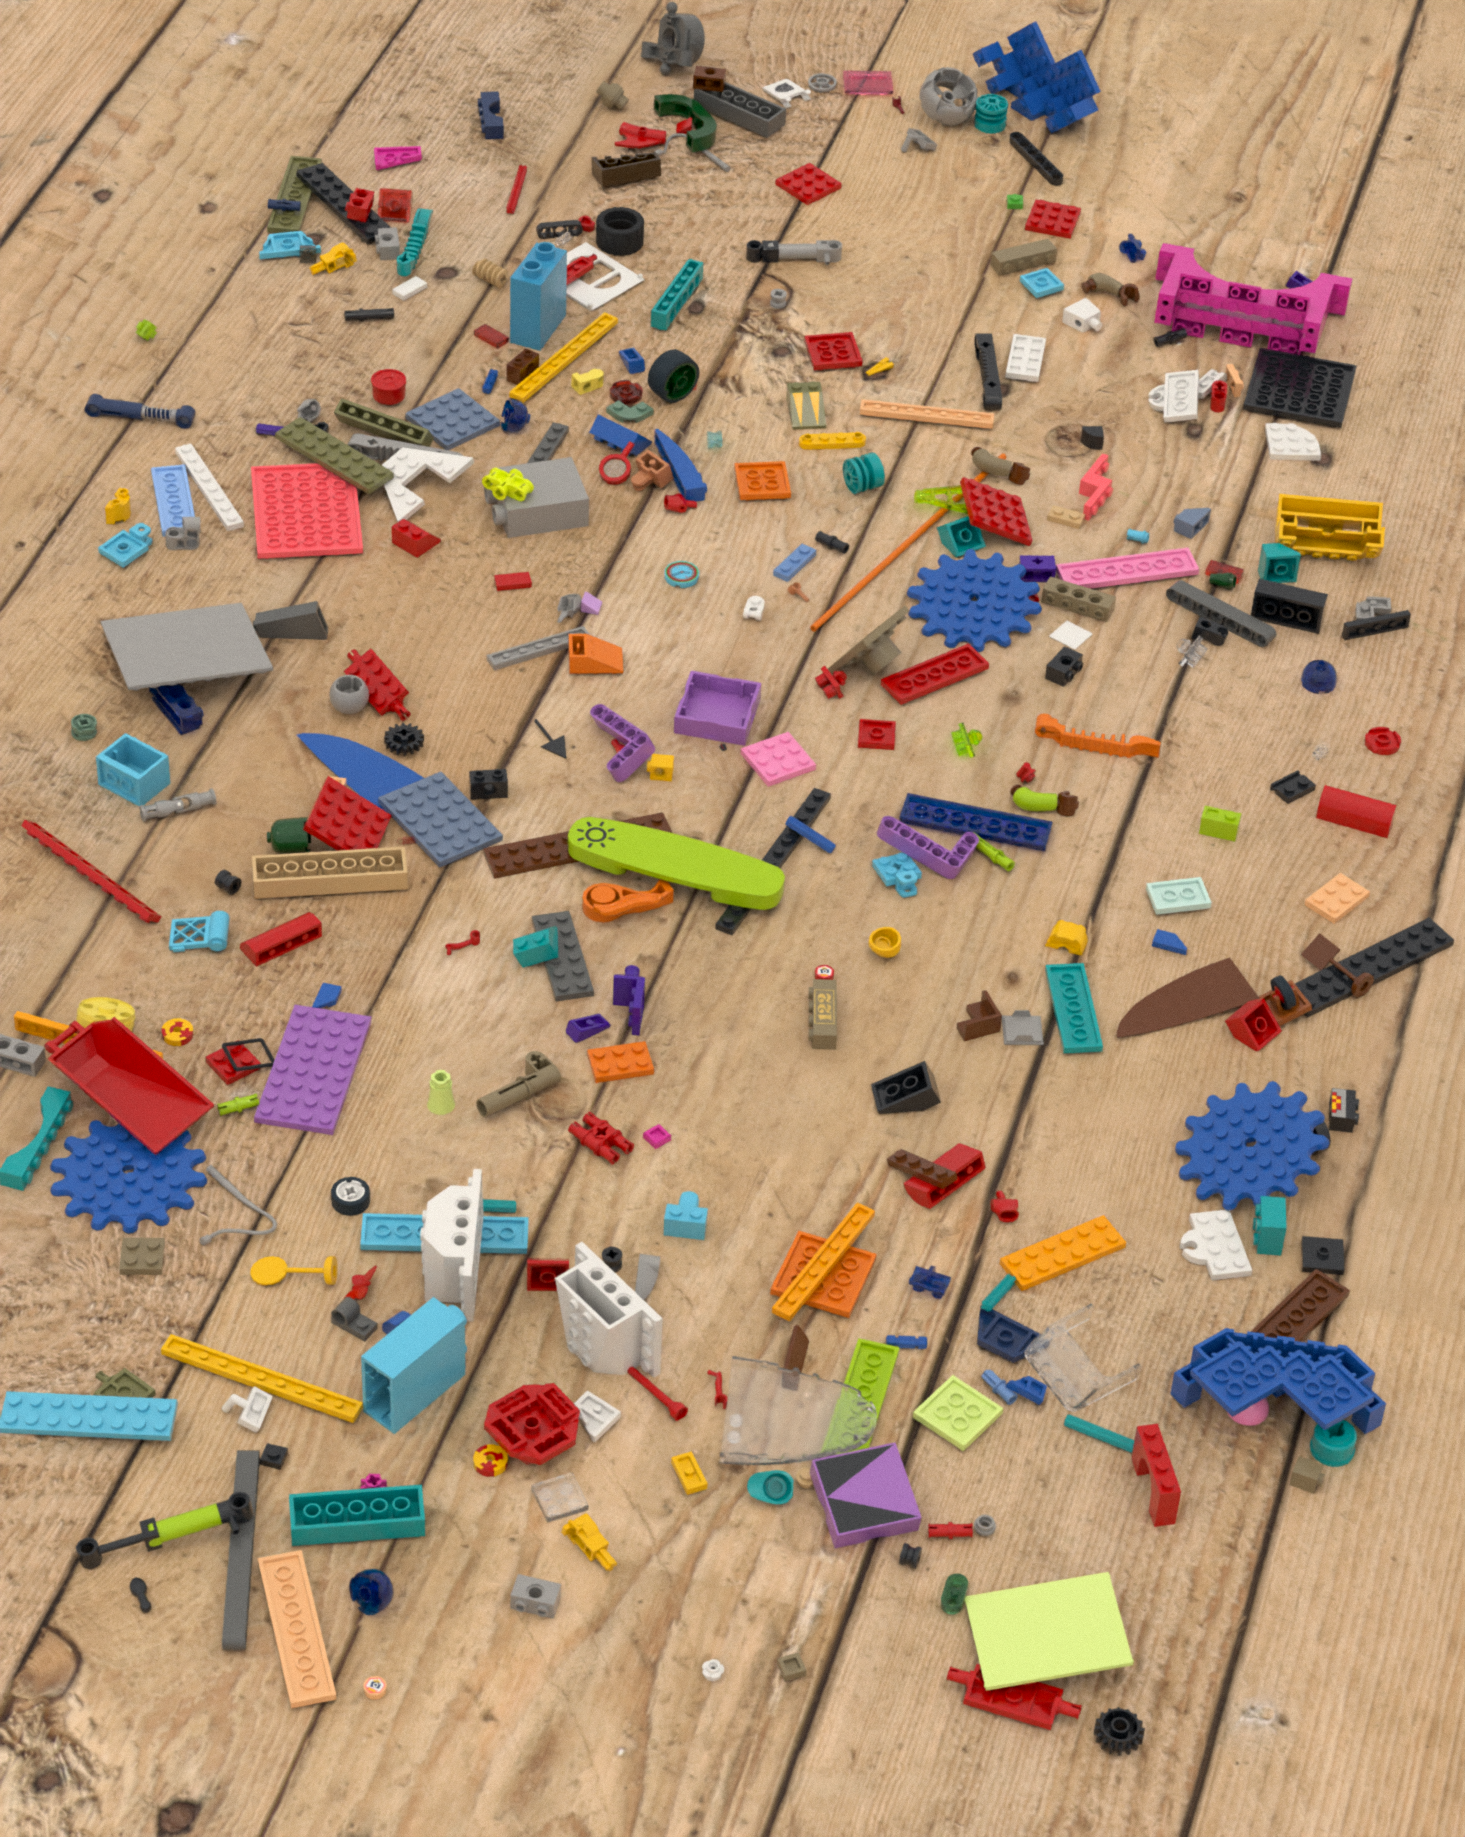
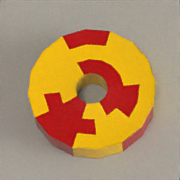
[161,1018,193,1046]
[473,1444,508,1477]

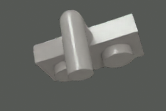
[901,128,937,152]

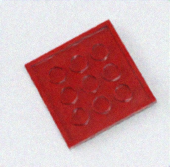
[960,477,1033,546]
[303,776,392,851]

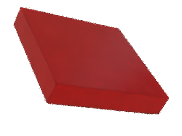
[858,719,896,750]

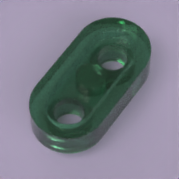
[941,1574,968,1614]

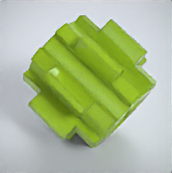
[135,319,157,341]

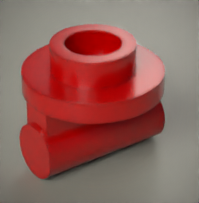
[1016,762,1036,783]

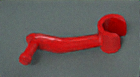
[445,930,480,955]
[707,1370,728,1409]

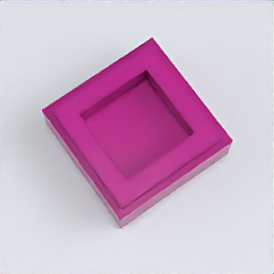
[643,1124,671,1149]

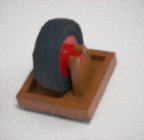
[1259,975,1312,1026]

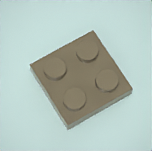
[119,1238,165,1275]

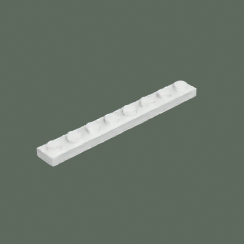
[175,444,244,531]

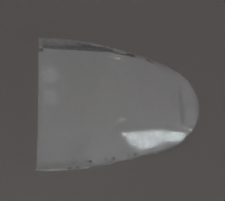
[719,1356,877,1465]

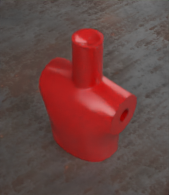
[664,493,697,513]
[990,1190,1019,1222]

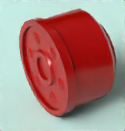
[371,369,406,405]

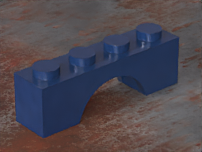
[477,91,504,139]

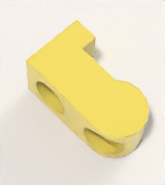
[571,369,604,395]

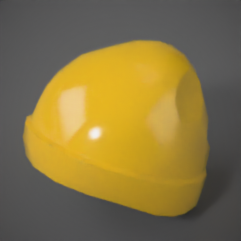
[868,927,901,958]

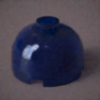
[501,398,530,432]
[1301,660,1337,694]
[349,1568,394,1615]

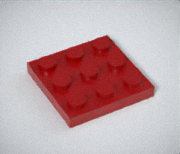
[775,163,842,205]
[1025,199,1081,239]
[804,332,863,370]

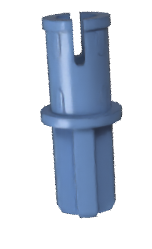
[981,1369,1018,1405]

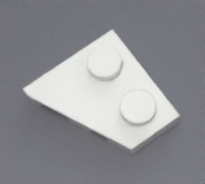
[574,1391,621,1442]

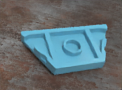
[259,231,321,259]

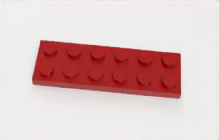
[880,643,989,705]

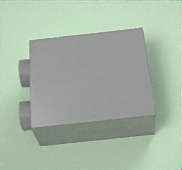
[484,457,589,538]

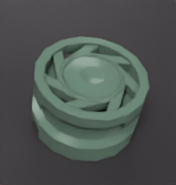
[71,714,97,741]

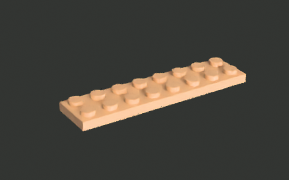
[258,1550,336,1708]

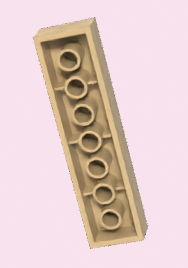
[252,847,408,899]

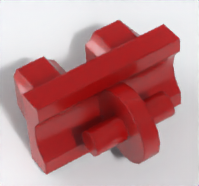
[815,666,847,699]

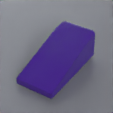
[1285,271,1313,289]
[566,1013,611,1043]

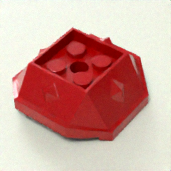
[484,1383,580,1465]

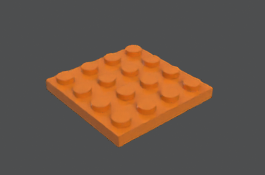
[770,1231,877,1318]

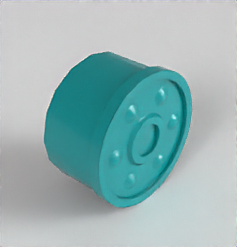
[1310,1419,1357,1467]

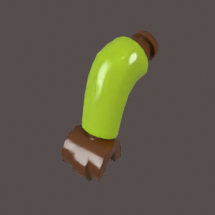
[1010,784,1079,816]

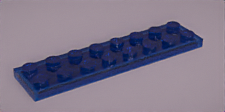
[899,793,1053,851]

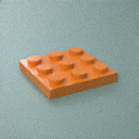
[734,461,791,500]

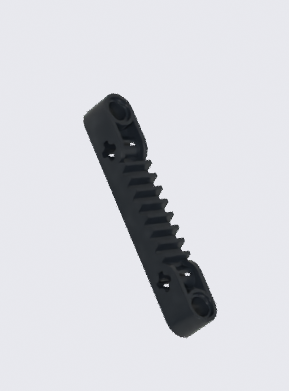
[974,333,1002,410]

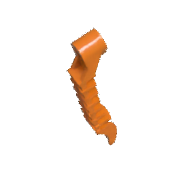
[1035,713,1161,758]

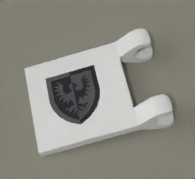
[763,79,811,108]

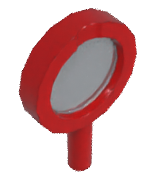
[599,441,634,485]

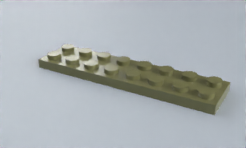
[267,156,322,234]
[275,417,394,494]

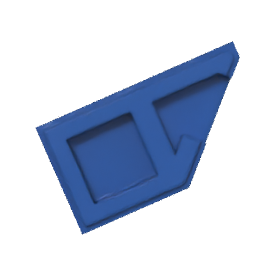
[1152,929,1187,955]
[312,983,342,1008]
[1006,1376,1047,1405]

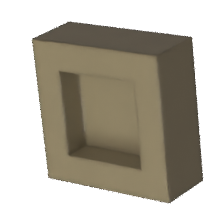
[777,1652,807,1681]

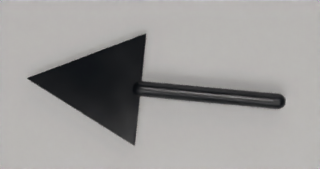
[534,719,567,759]

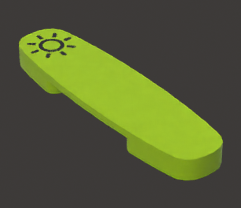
[568,817,785,910]

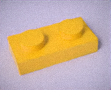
[671,1451,708,1495]

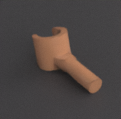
[787,582,810,602]

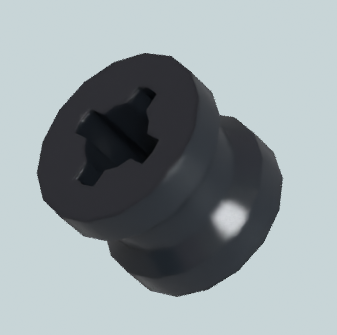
[602,1246,622,1273]
[899,1543,922,1569]

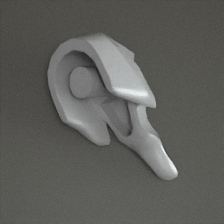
[297,399,321,423]
[557,594,582,623]

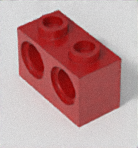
[345,187,375,222]

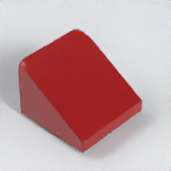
[676,118,692,134]

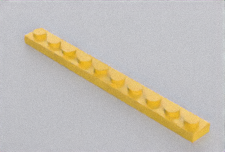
[509,312,618,403]
[161,1334,363,1423]

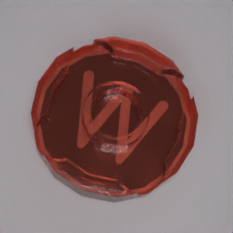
[609,380,643,405]

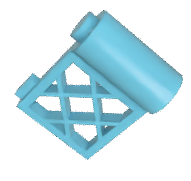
[169,911,230,952]

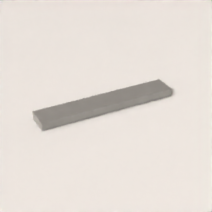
[487,626,590,670]

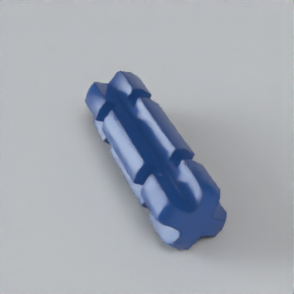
[482,369,498,394]
[886,1335,927,1349]

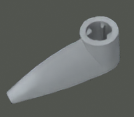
[635,1254,660,1300]

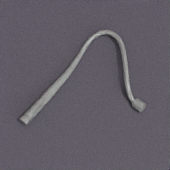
[654,133,731,172]
[199,1165,277,1245]

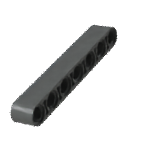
[1166,580,1277,647]

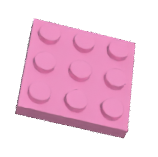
[741,732,816,787]

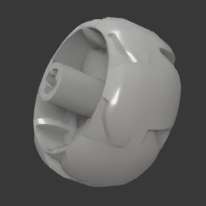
[919,67,978,126]

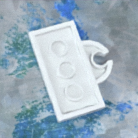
[1148,370,1199,423]
[1180,1210,1252,1280]

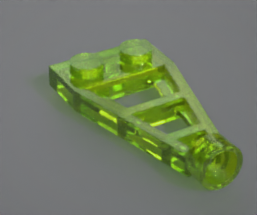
[914,485,968,514]

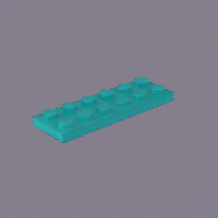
[1045,963,1103,1053]

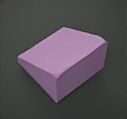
[581,592,602,615]

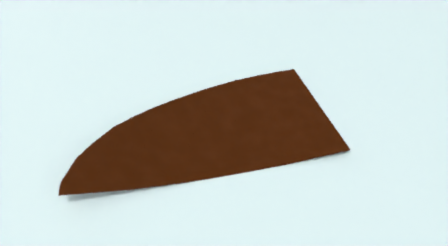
[1117,957,1260,1038]

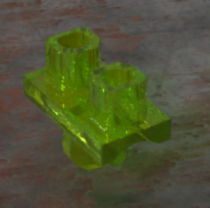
[951,722,983,758]

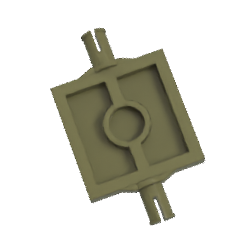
[94,1368,156,1398]

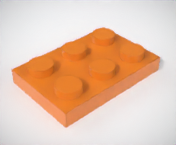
[587,1041,654,1083]

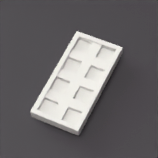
[1005,334,1046,382]

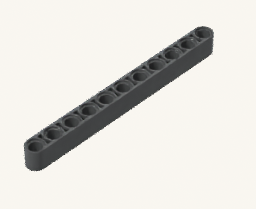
[222,1450,260,1650]

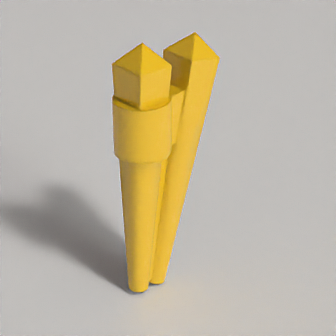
[866,357,894,376]

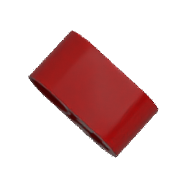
[1210,380,1227,413]

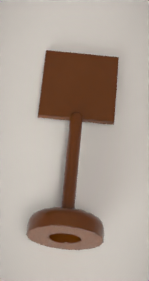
[1301,933,1374,998]

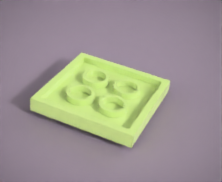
[913,1375,1003,1451]

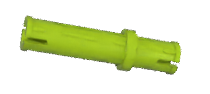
[975,833,1015,872]

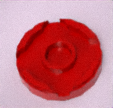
[1364,727,1401,755]

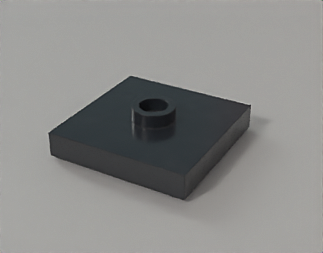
[1301,1236,1344,1275]

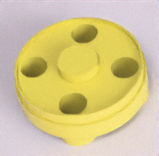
[76,997,135,1032]

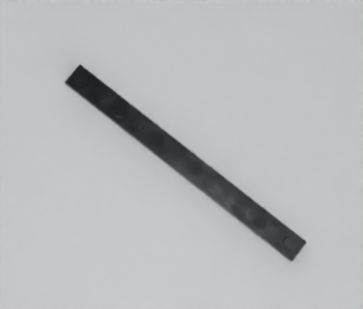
[715,788,831,936]

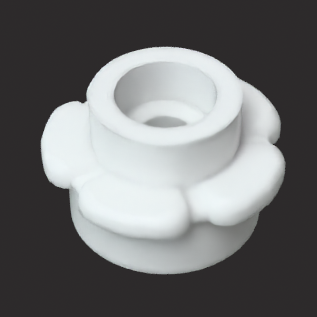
[702,1659,724,1681]

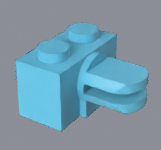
[663,1191,708,1240]

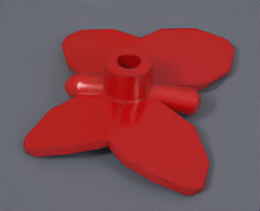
[344,1265,377,1300]

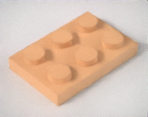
[1304,873,1370,924]

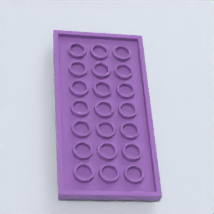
[254,1005,372,1135]

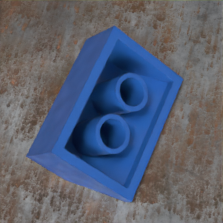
[589,414,652,456]

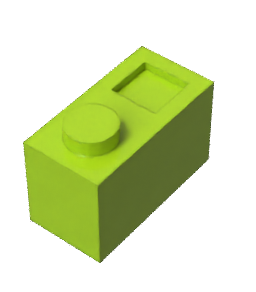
[1199,806,1241,842]

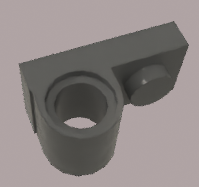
[331,1297,378,1342]

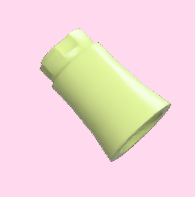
[427,1070,455,1115]

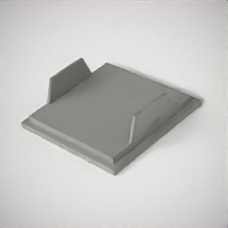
[1002,1010,1043,1045]

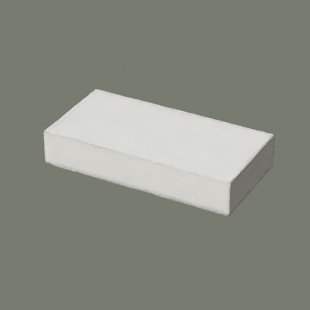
[392,276,427,301]

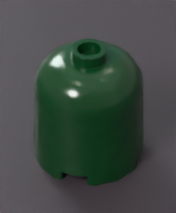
[267,817,311,854]

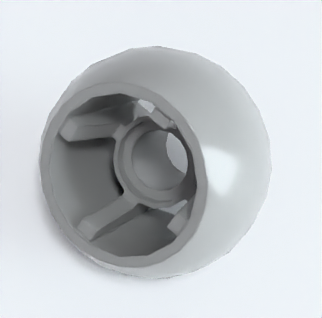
[329,675,369,714]

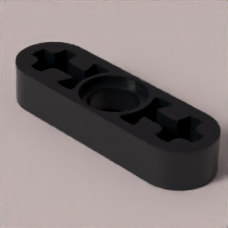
[536,220,583,239]

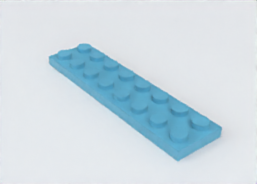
[360,1213,529,1254]
[0,1391,178,1441]

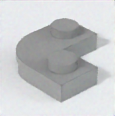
[1355,597,1391,620]

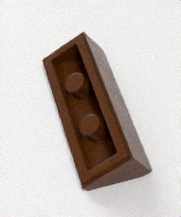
[782,1324,809,1388]

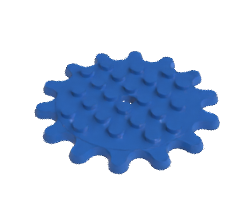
[907,549,1042,652]
[1175,1081,1330,1210]
[50,1120,207,1234]

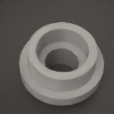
[974,1515,996,1536]

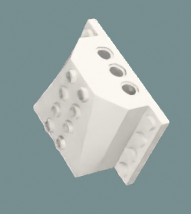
[420,1169,484,1322]
[555,1242,663,1378]

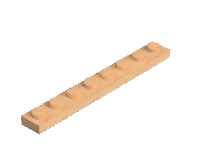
[860,399,995,429]

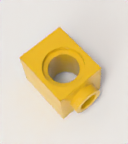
[647,754,674,782]

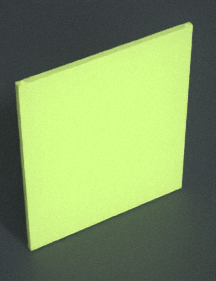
[964,1572,1134,1691]

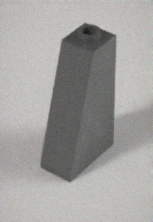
[253,601,328,640]

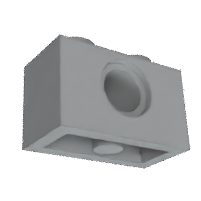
[375,228,400,260]
[510,1574,561,1619]

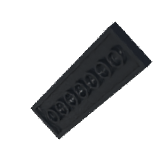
[296,163,391,244]

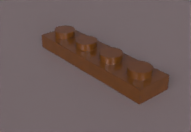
[887,1149,957,1189]

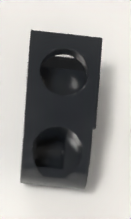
[1191,617,1228,646]

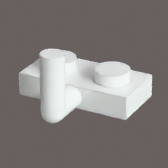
[222,1386,273,1433]

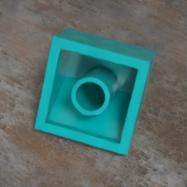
[936,516,986,557]
[1258,543,1301,583]
[513,926,558,968]

